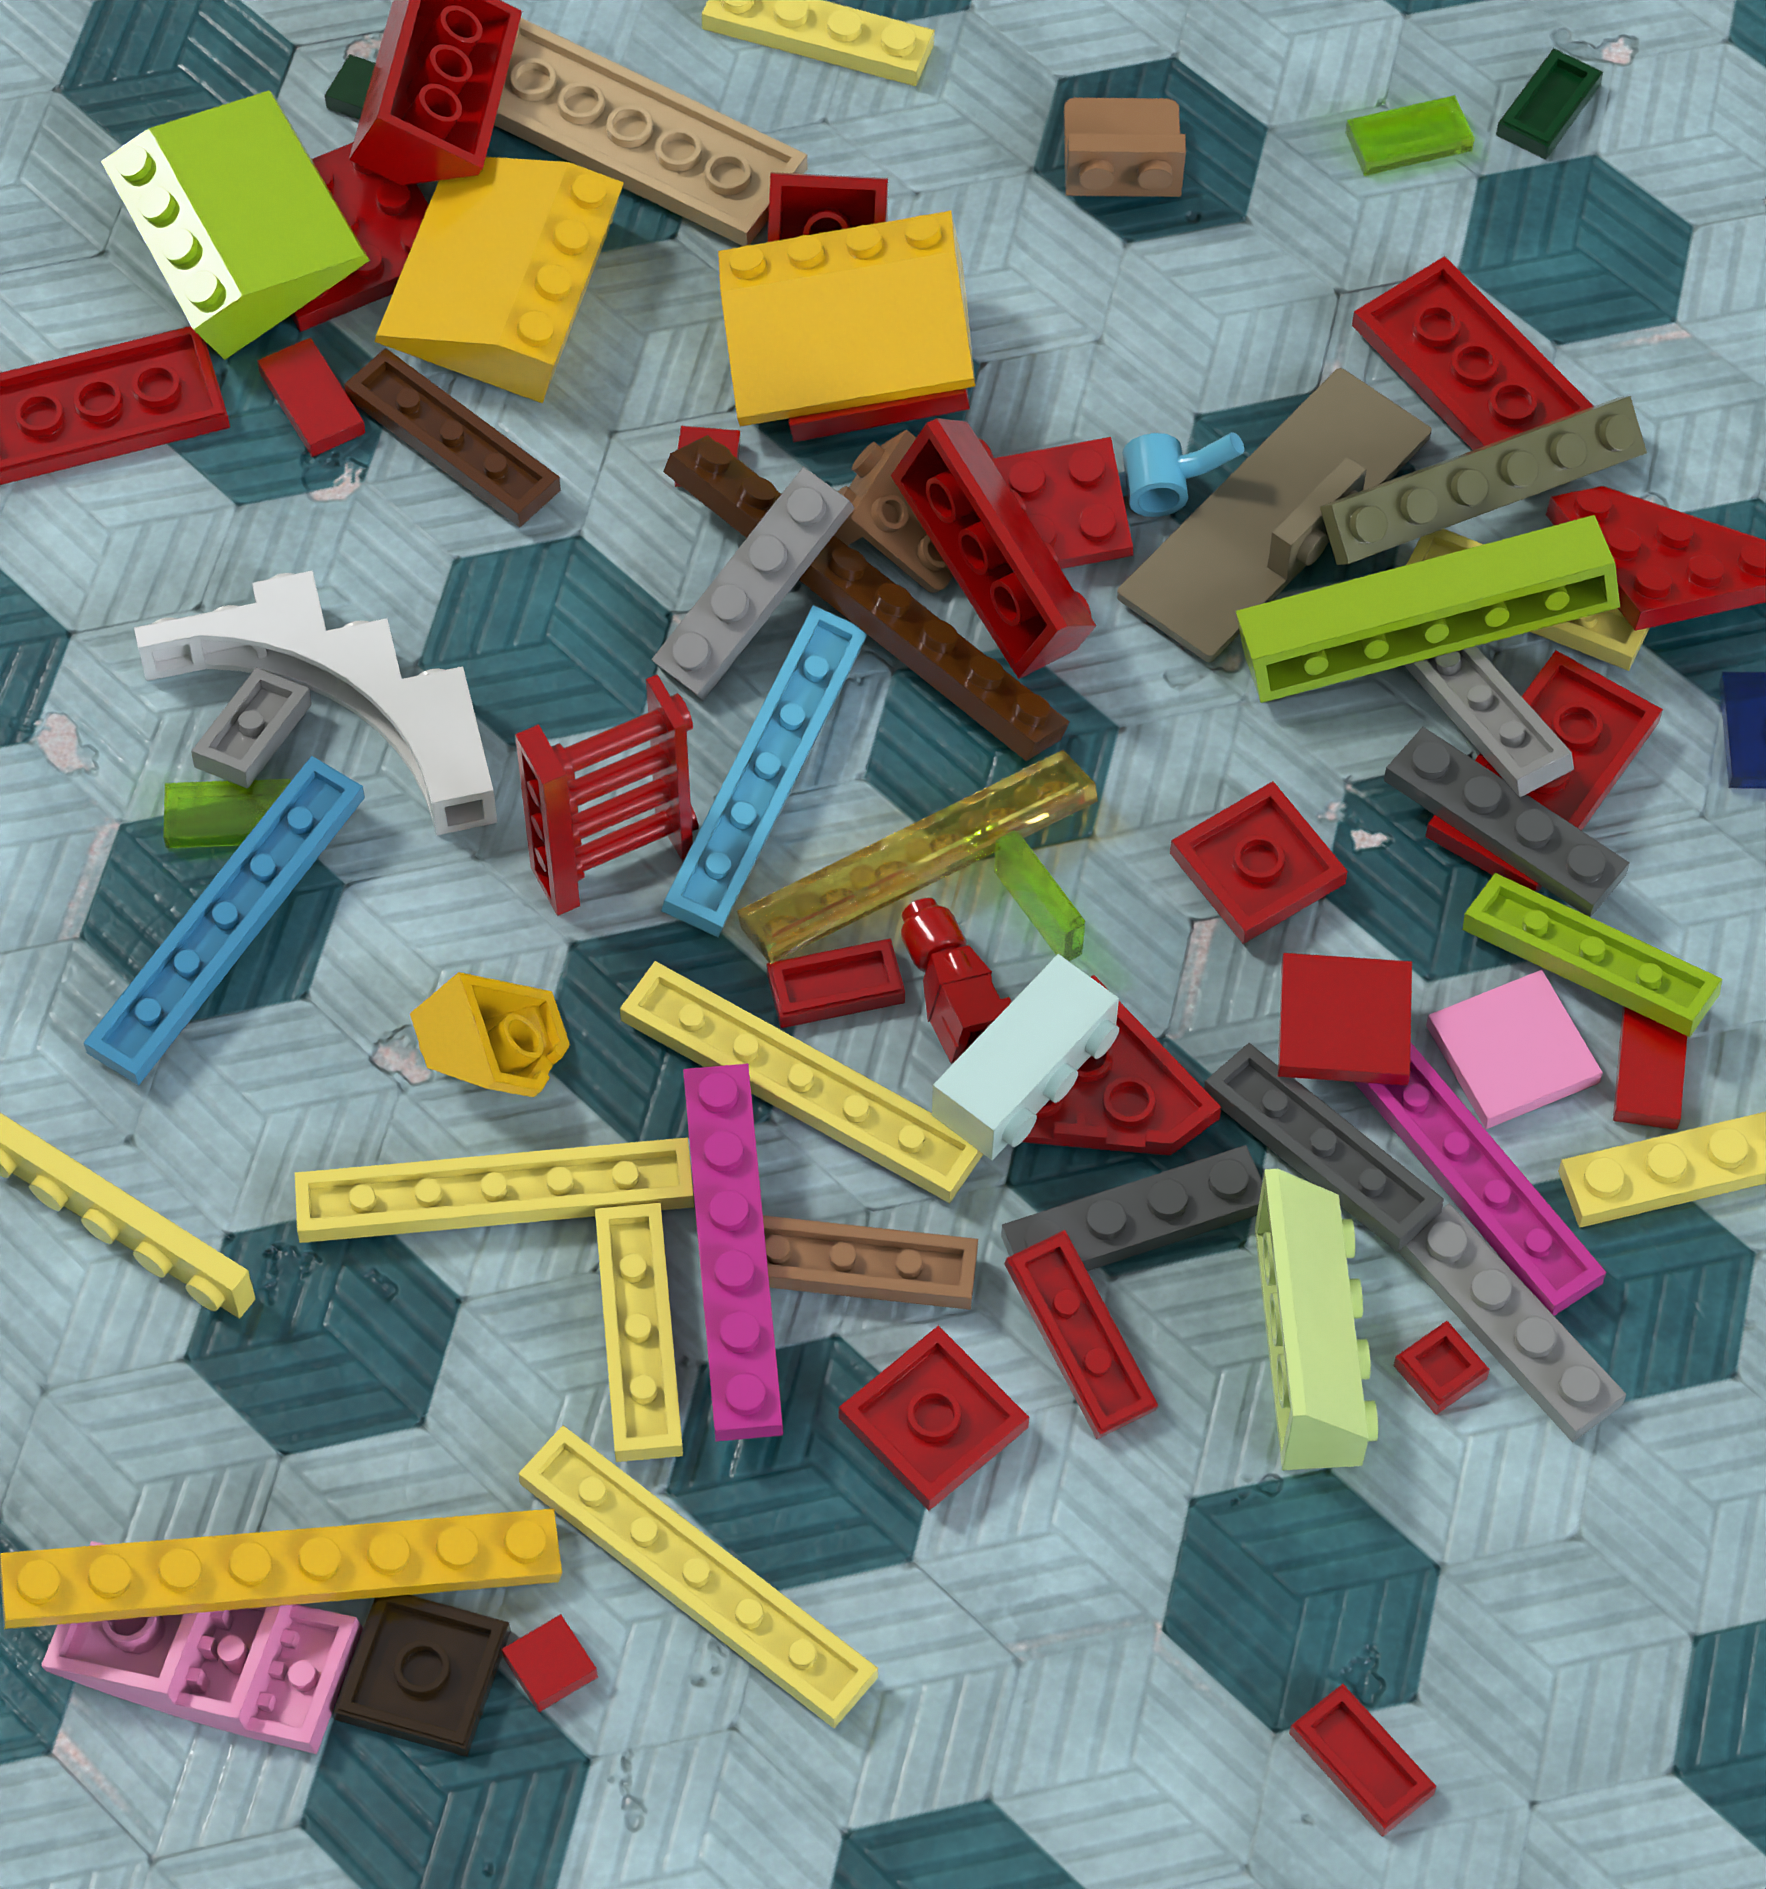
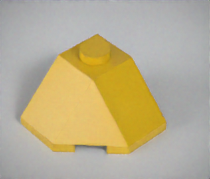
[410,972,570,1097]

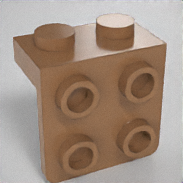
[1064,98,1186,197]
[834,430,953,593]

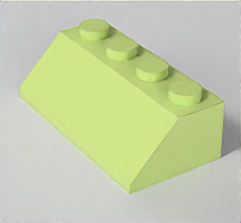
[1255,1169,1378,1470]

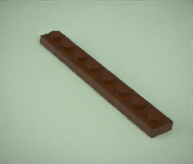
[663,435,1070,761]

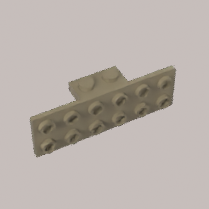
[1117,368,1432,662]

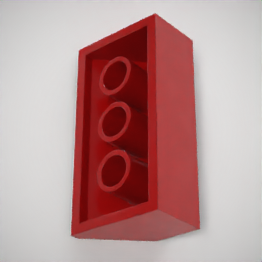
[349,0,523,185]
[891,418,1096,679]

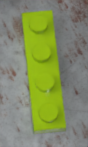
[1462,873,1723,1037]

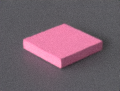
[1426,970,1603,1130]

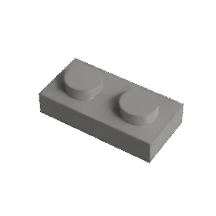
[191,667,312,788]

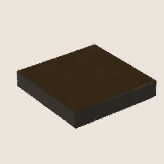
[333,1595,511,1757]

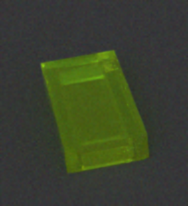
[1345,95,1475,176]
[163,779,291,848]
[994,830,1085,961]

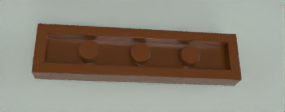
[344,348,561,528]

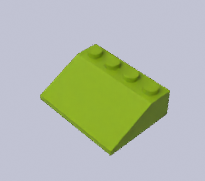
[101,90,370,360]

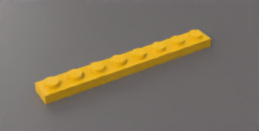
[0,1508,562,1629]

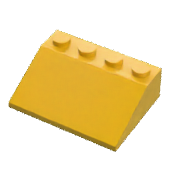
[374,157,624,404]
[718,211,975,426]

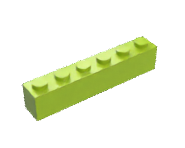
[1236,515,1620,703]

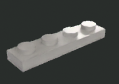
[651,467,855,701]
[1404,646,1574,797]
[1399,1203,1626,1442]

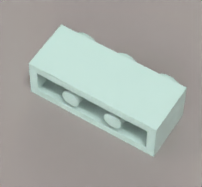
[932,954,1119,1160]

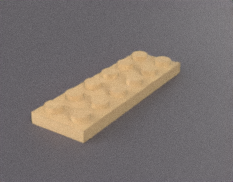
[494,18,808,246]

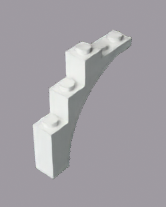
[134,570,498,836]

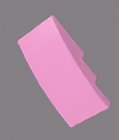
[41,1541,363,1754]

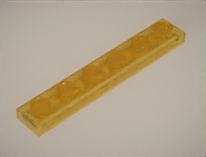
[737,750,1098,964]

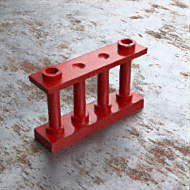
[515,674,699,916]

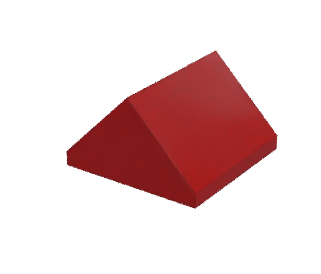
[768,172,888,242]

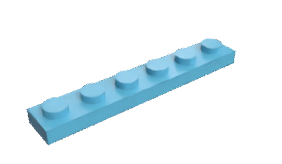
[661,605,867,938]

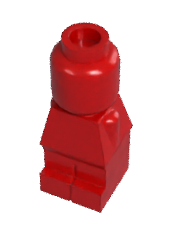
[901,898,1012,1064]

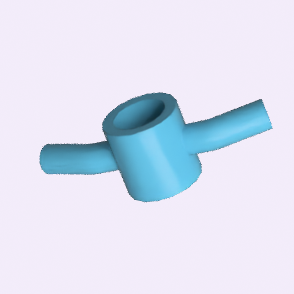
[1118,432,1244,517]

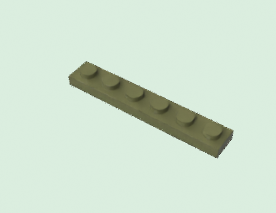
[1320,396,1647,565]

